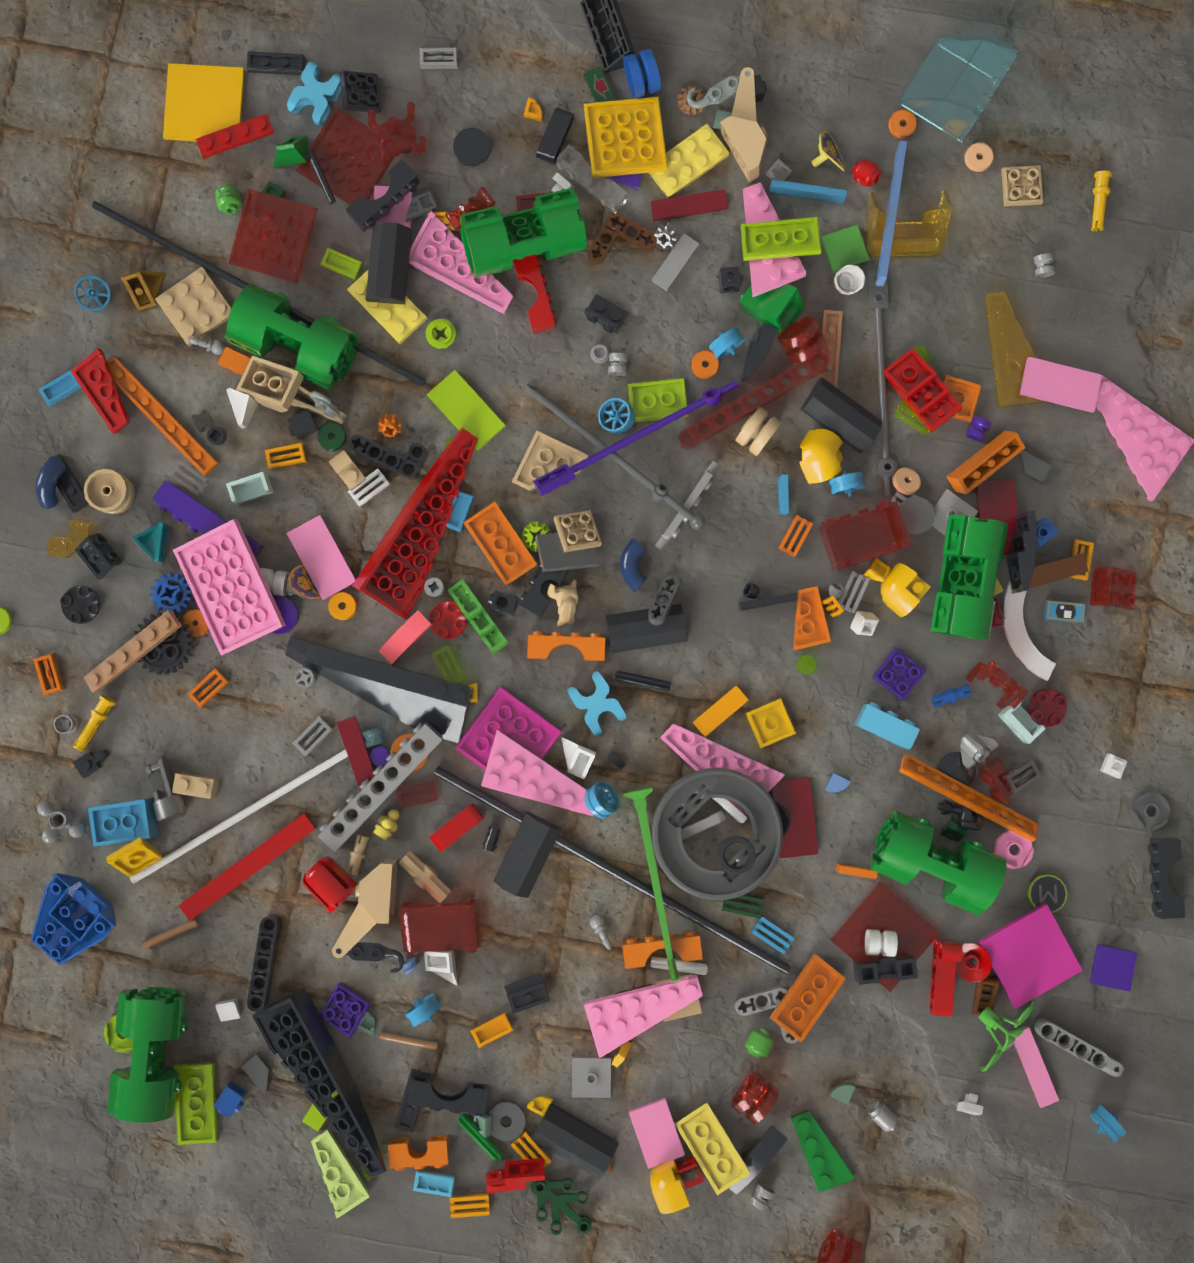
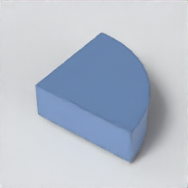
[824,773,851,792]

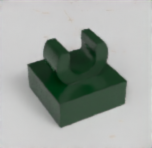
[940,816,967,842]

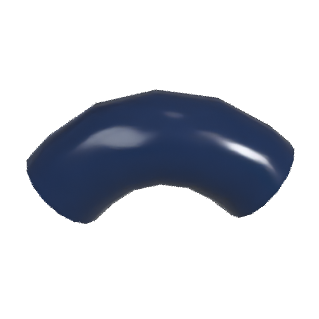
[35,456,66,509]
[620,539,647,592]

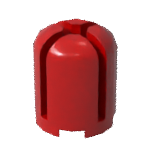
[302,856,358,914]

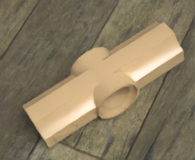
[399,850,452,903]

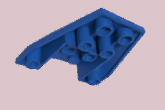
[31,873,116,965]

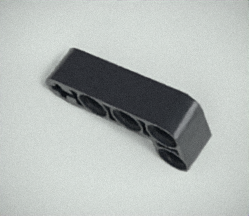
[348,435,428,480]

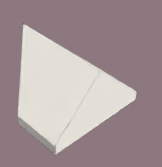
[226,388,258,429]
[561,737,596,779]
[424,948,458,986]

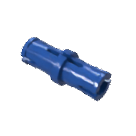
[931,684,972,708]

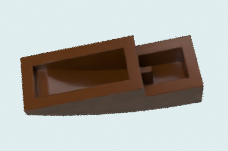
[1029,553,1088,588]

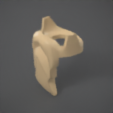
[547,579,579,627]

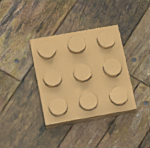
[155,267,232,347]

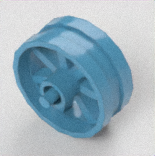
[74,276,111,311]
[709,327,745,359]
[598,398,635,435]
[829,470,866,497]
[584,781,620,819]
[405,993,442,1027]
[1089,1105,1127,1143]

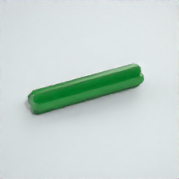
[458,1113,503,1162]

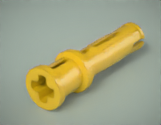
[1091,171,1112,232]
[73,695,116,751]

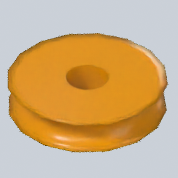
[328,592,357,620]

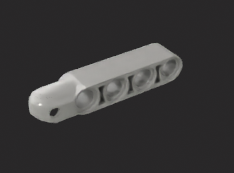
[1033,1018,1124,1077]

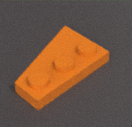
[793,586,831,651]

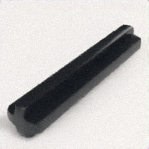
[615,671,671,692]

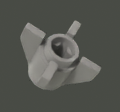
[960,734,999,769]

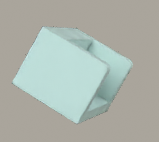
[226,472,274,505]
[998,700,1046,744]

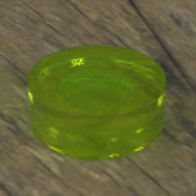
[796,655,816,674]

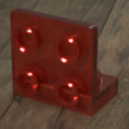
[1090,567,1137,610]
[978,756,1017,804]

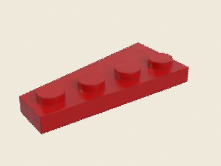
[71,348,131,434]

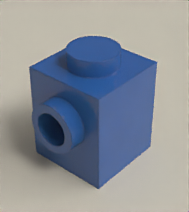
[1036,517,1059,548]
[214,1081,248,1117]

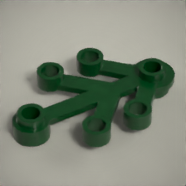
[530,1177,592,1235]

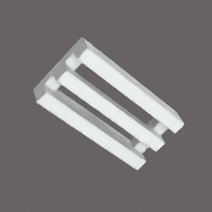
[347,469,390,507]
[712,798,747,823]

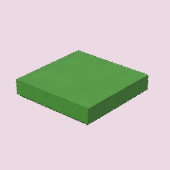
[821,225,870,274]

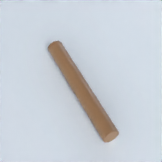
[142,919,199,949]
[380,1031,438,1050]

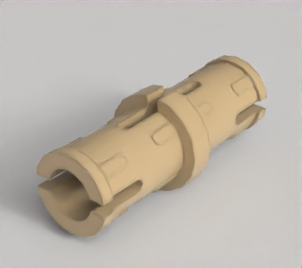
[346,834,369,875]

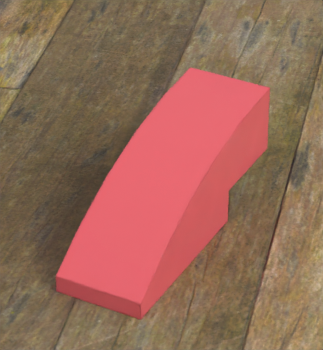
[379,610,433,665]

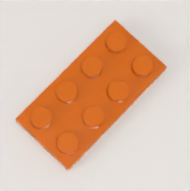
[463,502,538,586]
[769,954,846,1043]

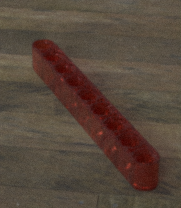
[679,352,830,450]

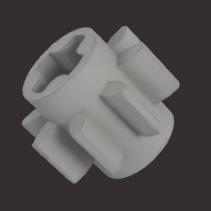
[654,223,679,249]

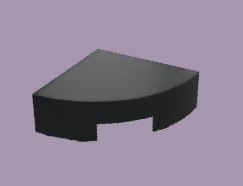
[608,751,626,770]

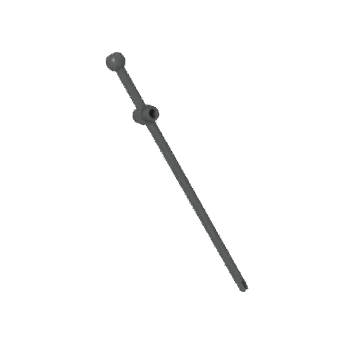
[525,384,705,530]

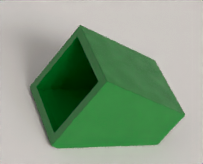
[739,284,805,338]

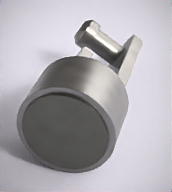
[145,755,187,822]

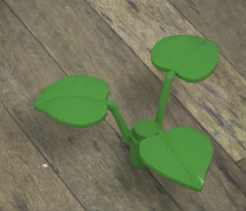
[978,999,1036,1072]

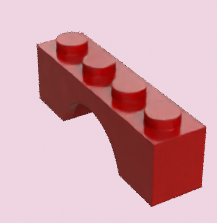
[513,254,557,334]

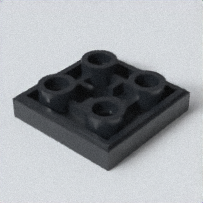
[339,70,382,113]

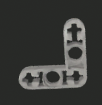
[734,986,798,1043]

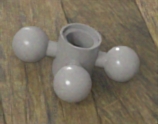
[37,801,85,843]

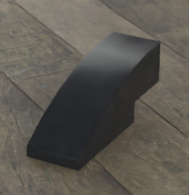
[740,324,777,382]

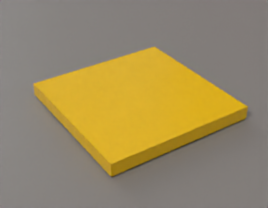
[163,63,245,141]
[583,97,668,178]

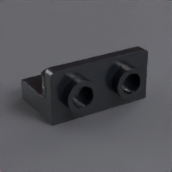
[585,294,629,334]
[75,533,123,580]

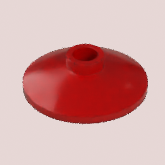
[956,943,992,982]

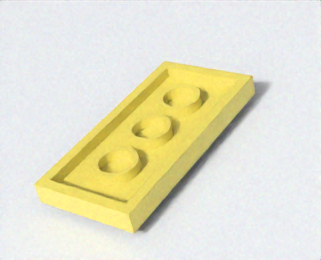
[649,124,729,198]
[347,270,427,344]
[675,1102,751,1195]

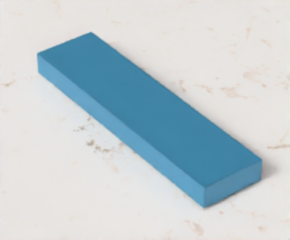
[769,179,847,204]

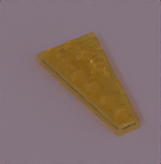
[984,292,1047,407]

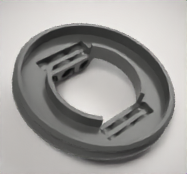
[651,768,783,900]

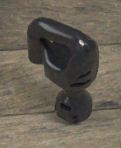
[937,799,983,831]

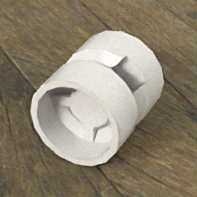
[261,568,289,596]
[865,929,898,957]

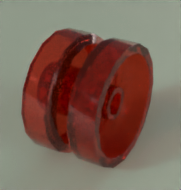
[777,316,827,364]
[731,1071,779,1125]
[817,1228,863,1263]

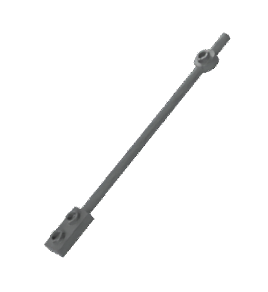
[866,271,897,497]

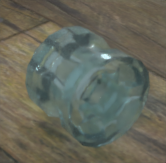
[362,727,385,748]

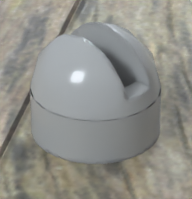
[828,582,845,599]

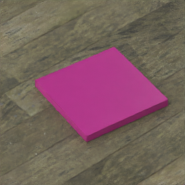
[455,686,562,770]
[978,903,1083,1009]

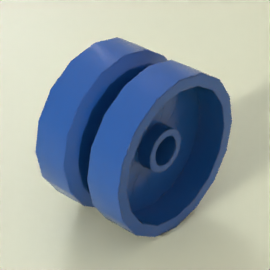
[623,48,661,99]

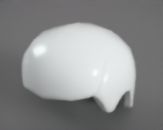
[834,265,865,295]

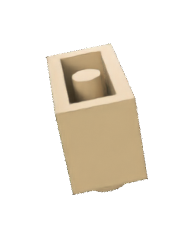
[172,772,220,799]

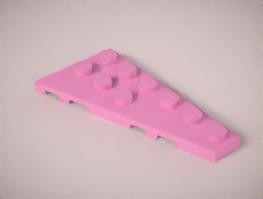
[409,211,514,315]
[584,975,703,1058]

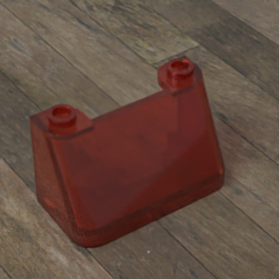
[398,899,481,956]

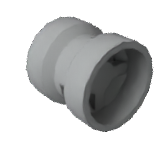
[1034,253,1055,278]
[608,353,628,376]
[53,714,80,734]
[749,1182,775,1211]

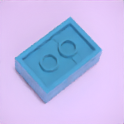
[88,797,159,847]

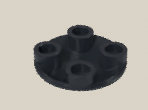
[60,586,100,624]
[936,752,976,786]

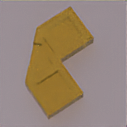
[47,520,92,558]

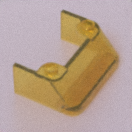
[866,190,952,258]

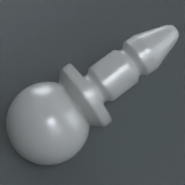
[188,337,225,355]
[590,914,611,950]

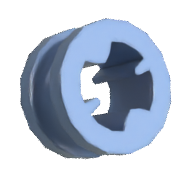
[403,956,420,975]

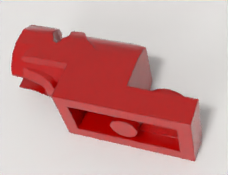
[486,1158,545,1194]

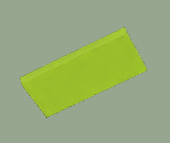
[741,217,821,261]
[427,370,506,452]
[174,1062,219,1145]

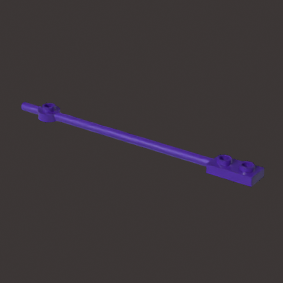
[533,381,739,495]

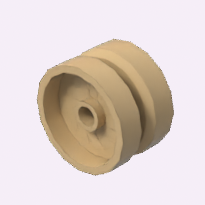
[735,406,782,457]
[84,469,135,515]

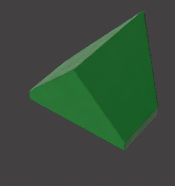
[273,135,308,168]

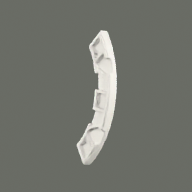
[1003,579,1056,681]

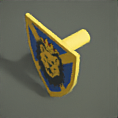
[811,130,845,171]

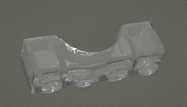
[557,145,627,213]

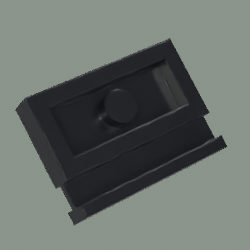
[504,973,550,1014]

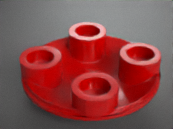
[429,601,467,639]

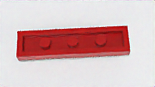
[196,113,275,159]

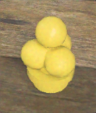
[373,809,399,841]

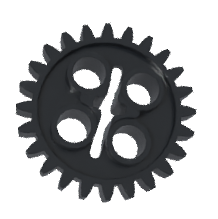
[134,613,195,675]

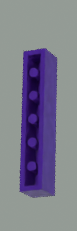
[152,480,264,559]

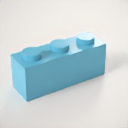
[854,702,920,750]

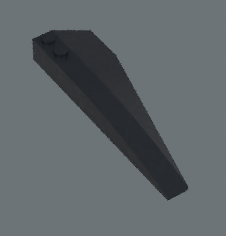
[285,637,474,743]
[252,988,387,1177]

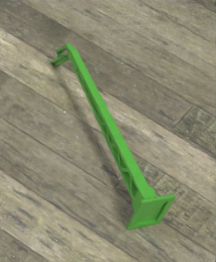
[623,787,679,982]

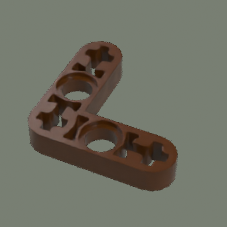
[588,213,657,265]

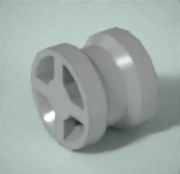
[424,578,445,598]
[295,668,317,688]

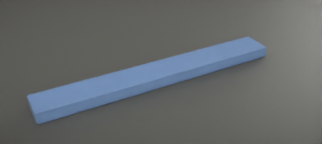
[876,141,907,286]

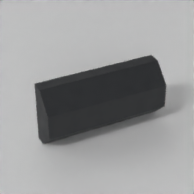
[580,0,635,72]
[366,222,412,305]
[800,377,882,453]
[606,603,687,653]
[494,811,562,898]
[532,1103,619,1179]

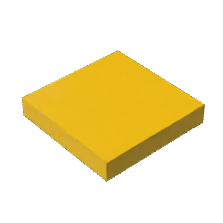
[745,698,796,748]
[106,837,163,877]

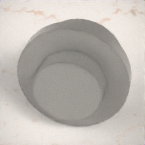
[590,344,609,364]

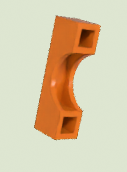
[527,632,605,661]
[622,930,703,969]

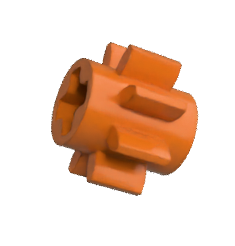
[379,413,402,438]

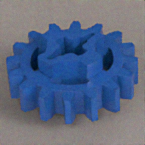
[149,572,193,614]

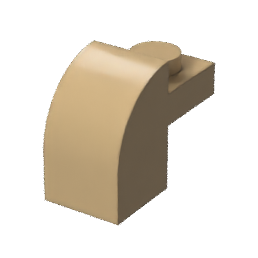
[329,450,367,491]

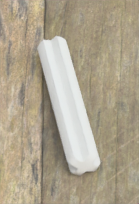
[650,956,708,975]

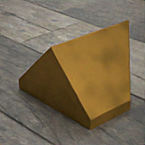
[121,270,166,311]

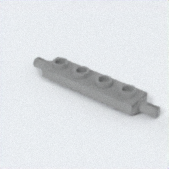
[655,461,719,550]

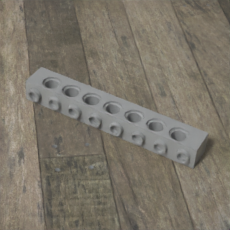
[318,722,443,852]

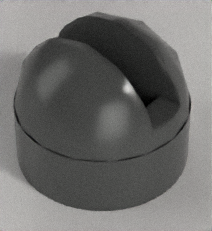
[682,1167,698,1181]

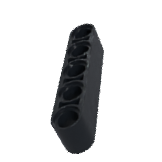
[247,913,282,1012]

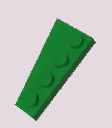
[790,1110,855,1193]

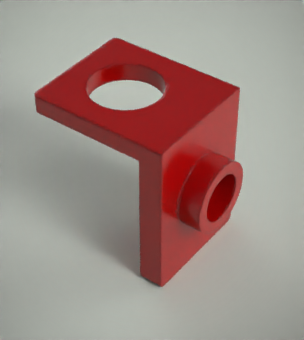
[676,1156,704,1189]

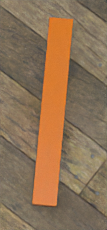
[107,355,219,477]
[899,753,1039,842]

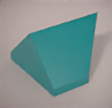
[131,523,169,563]

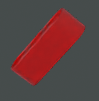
[429,803,484,853]

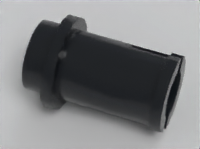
[482,826,501,852]

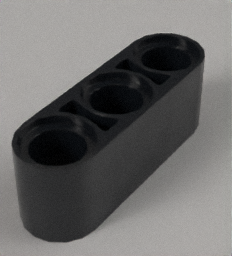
[536,107,574,165]

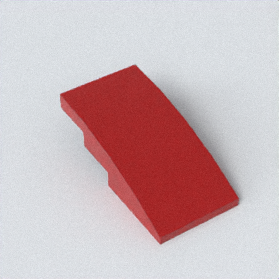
[882,348,962,433]

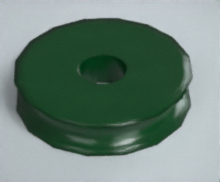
[317,422,347,451]

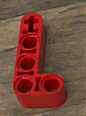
[929,939,962,1017]

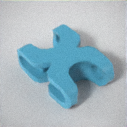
[287,61,341,126]
[567,671,626,737]

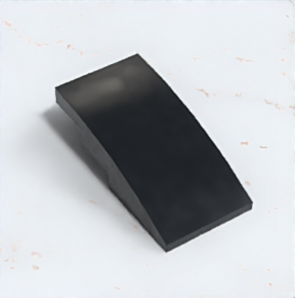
[1006,510,1037,594]

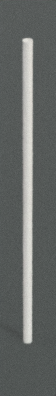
[130,740,367,884]

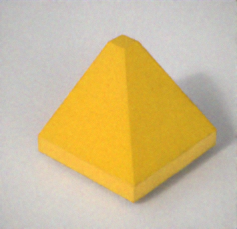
[863,558,892,582]

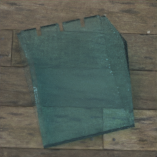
[899,35,1019,142]

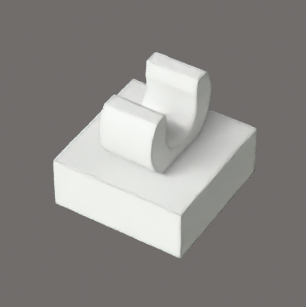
[552,173,575,192]
[1100,753,1128,779]
[957,1093,983,1116]

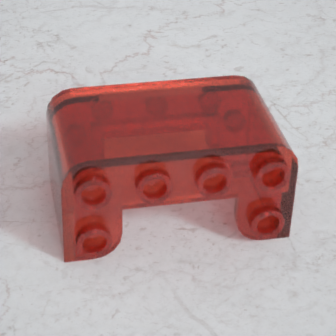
[819,499,912,571]

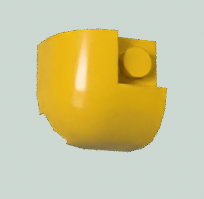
[800,429,843,484]
[880,563,930,617]
[650,1160,690,1214]

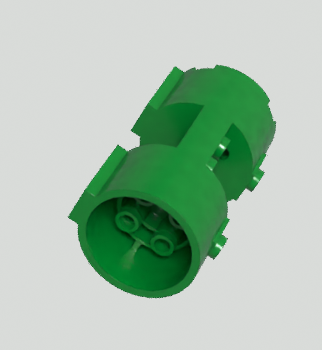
[459,188,587,278]
[224,284,359,391]
[930,515,1008,640]
[869,810,1007,916]
[107,987,188,1123]

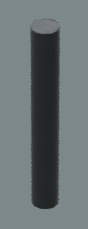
[306,150,336,205]

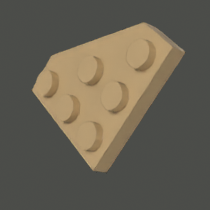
[512,431,588,491]

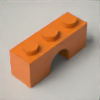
[388,1134,450,1171]

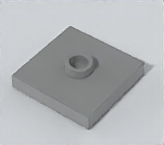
[932,489,978,535]
[572,1056,611,1098]

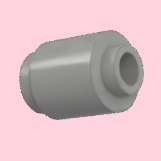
[868,1101,898,1132]

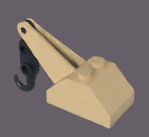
[332,859,404,973]

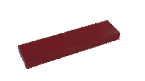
[650,189,728,222]
[337,716,380,791]

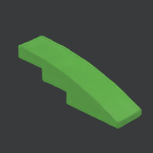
[447,579,509,655]

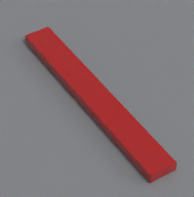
[178,813,316,921]

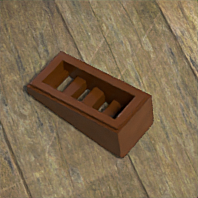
[972,975,1000,1015]

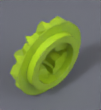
[426,319,456,349]
[522,521,552,552]

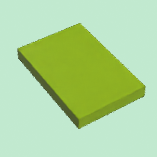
[628,378,689,422]

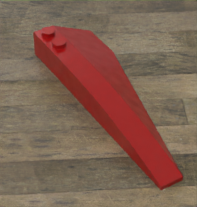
[352,428,478,619]

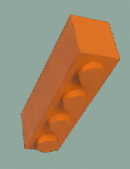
[946,431,1026,494]

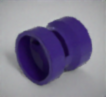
[966,417,991,442]

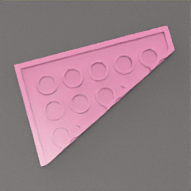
[1096,376,1194,501]

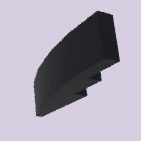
[729,1125,788,1195]

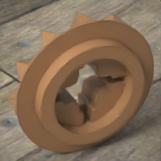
[677,85,706,115]

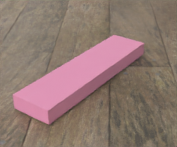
[1014,1026,1059,1108]

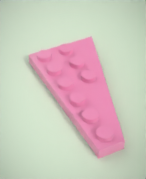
[743,182,806,297]
[660,723,785,816]
[481,730,593,816]

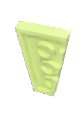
[311,1128,371,1218]

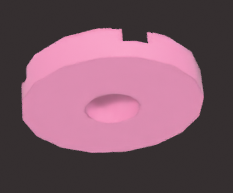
[994,830,1034,869]

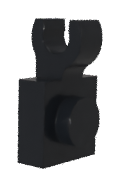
[73,749,110,779]

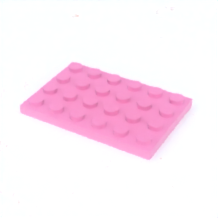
[173,519,286,655]

